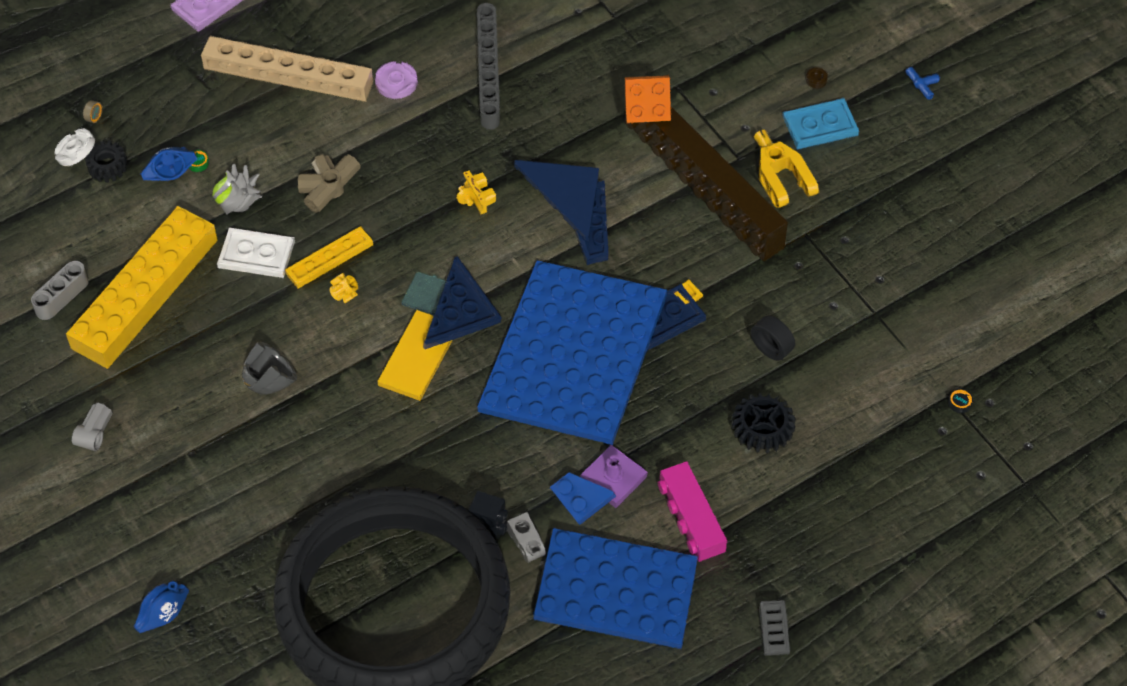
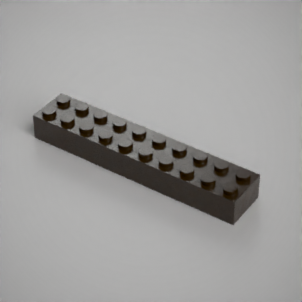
[625,105,788,262]

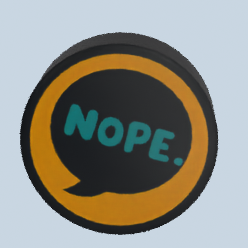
[948,389,973,413]

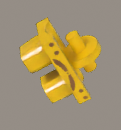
[456,170,496,214]

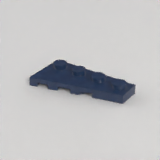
[574,181,609,265]

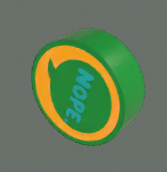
[189,150,209,172]

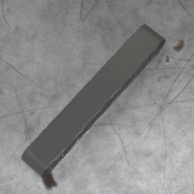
[477,3,500,130]

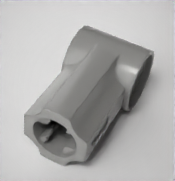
[72,403,113,451]

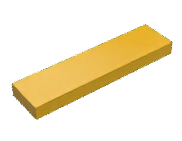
[285,226,373,289]

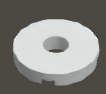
[55,129,95,166]

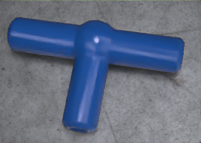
[906,67,940,100]

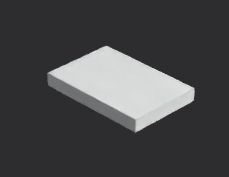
[217,228,295,278]

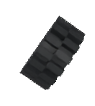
[85,141,128,183]

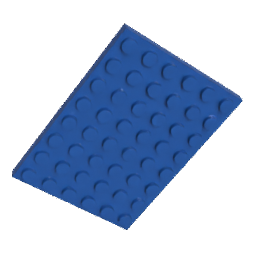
[477,260,667,445]

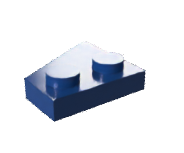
[550,473,616,525]

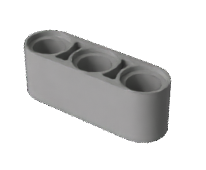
[31,261,89,320]

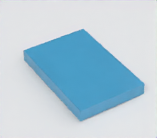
[783,98,859,149]

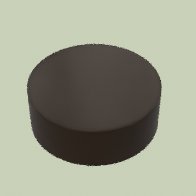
[806,67,828,89]

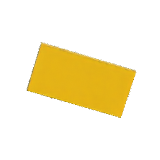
[377,310,453,401]

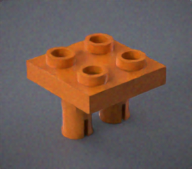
[625,75,671,123]

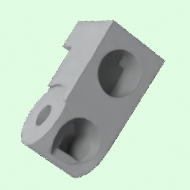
[507,512,546,563]

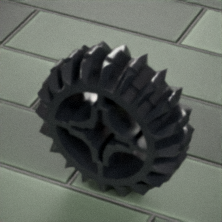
[731,392,796,454]

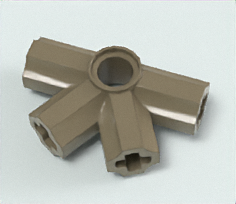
[298,154,361,213]

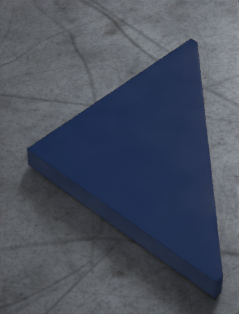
[514,160,599,241]
[423,256,502,350]

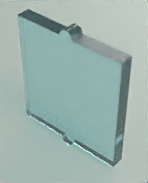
[401,272,446,315]

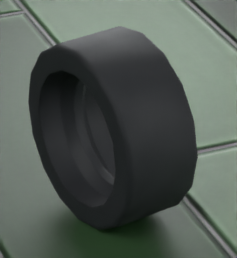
[751,315,795,361]

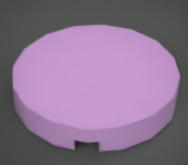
[375,62,418,99]

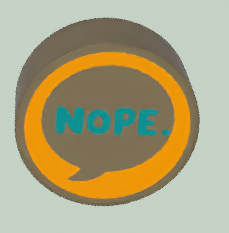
[83,100,102,123]

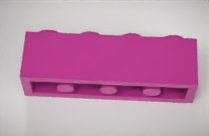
[658,461,727,562]

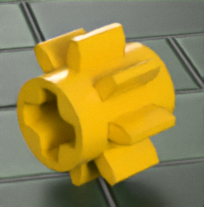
[330,273,358,303]

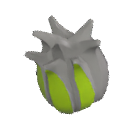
[212,164,262,215]

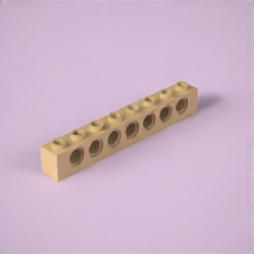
[201,36,373,102]

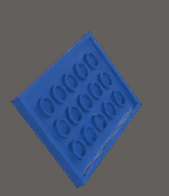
[534,528,698,649]

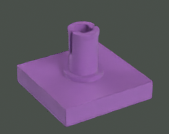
[580,445,648,508]

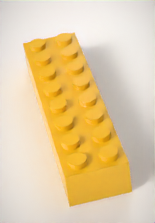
[66,206,218,369]

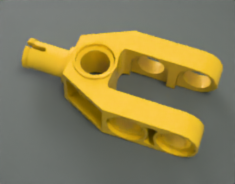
[754,130,819,208]

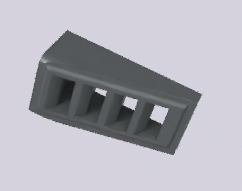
[759,600,790,656]

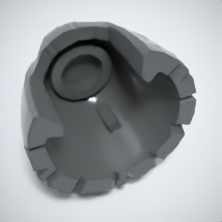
[242,341,297,395]

